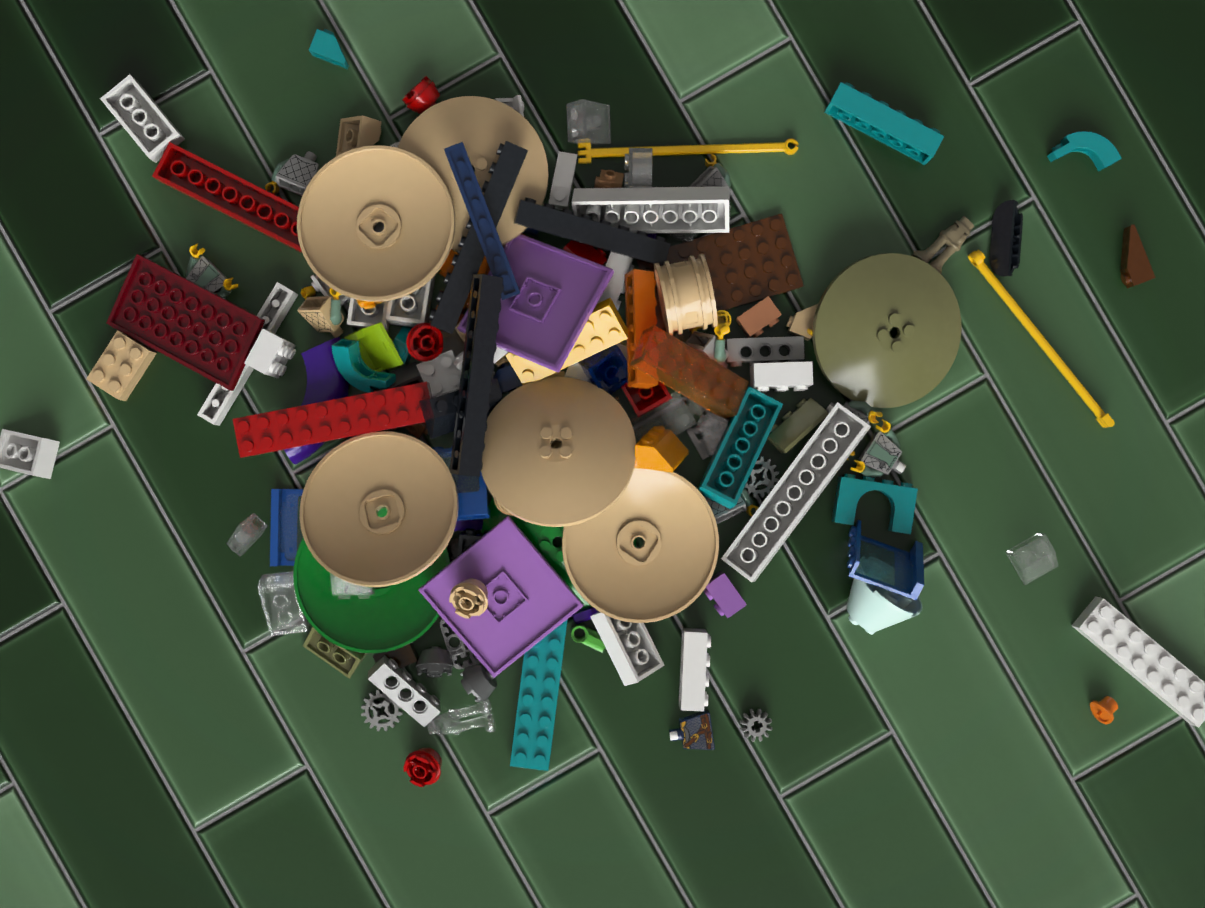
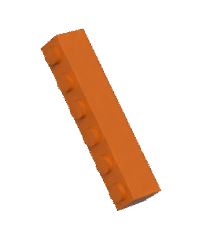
[625,269,659,389]

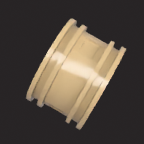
[654,253,718,337]

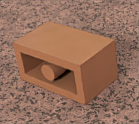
[736,296,782,338]

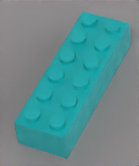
[824,82,944,165]
[697,386,783,509]

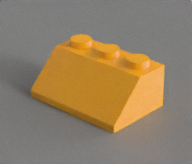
[635,426,689,472]

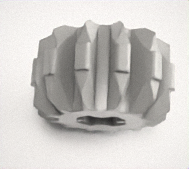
[740,708,772,742]

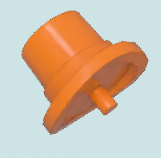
[1090,696,1118,724]

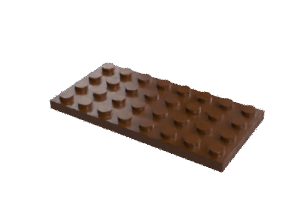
[636,213,804,331]

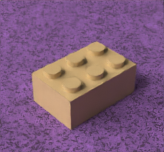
[86,330,157,401]

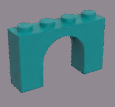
[832,473,918,534]

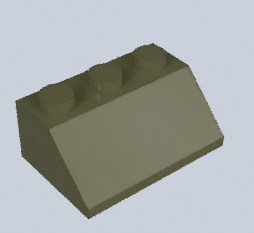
[767,398,829,454]
[303,627,367,679]

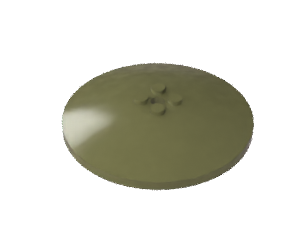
[812,253,962,408]

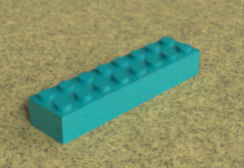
[510,619,568,771]

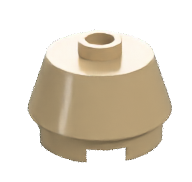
[449,578,488,619]

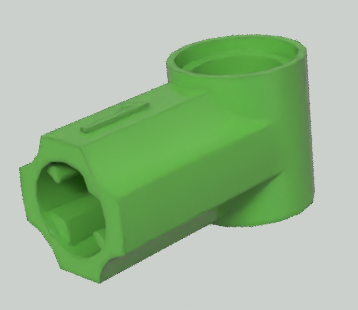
[571,623,605,652]

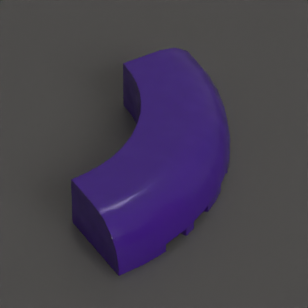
[284,337,349,465]

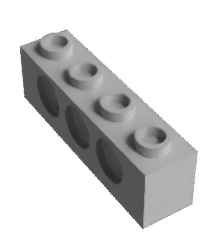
[725,336,804,367]
[368,655,441,727]

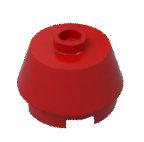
[402,76,440,114]
[406,323,443,362]
[404,747,442,787]

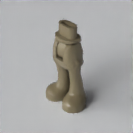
[911,216,974,274]

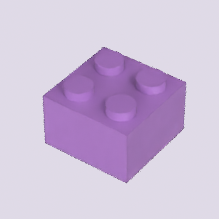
[703,571,747,618]

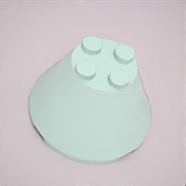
[847,558,923,635]

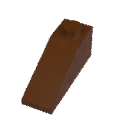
[1120,224,1156,288]

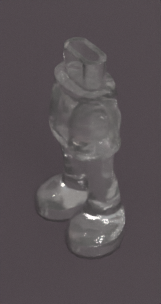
[427,698,496,735]

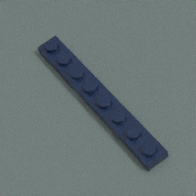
[444,142,520,300]

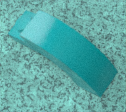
[1047,131,1122,172]
[332,339,396,393]

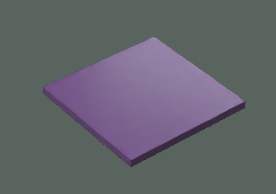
[457,234,614,373]
[418,515,584,678]

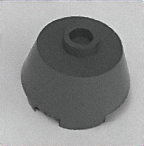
[415,647,454,678]
[460,663,497,703]

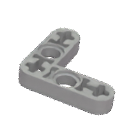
[440,618,481,670]

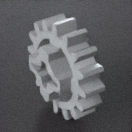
[744,456,779,498]
[361,689,403,731]

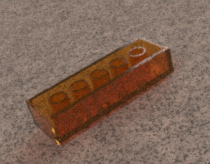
[630,325,749,420]

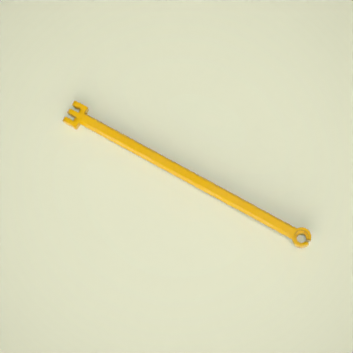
[577,138,798,164]
[968,250,1115,428]

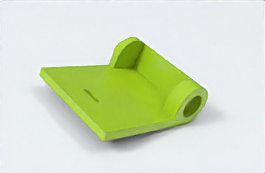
[344,322,404,372]

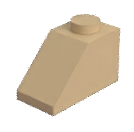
[786,304,818,341]

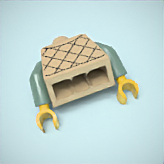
[297,286,344,338]

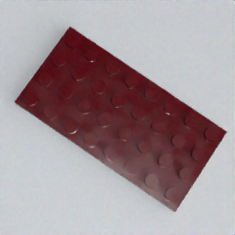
[106,254,265,391]

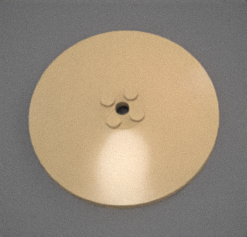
[398,96,549,251]
[297,145,455,302]
[481,377,636,527]
[300,431,459,587]
[562,468,719,623]

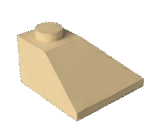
[336,115,382,156]

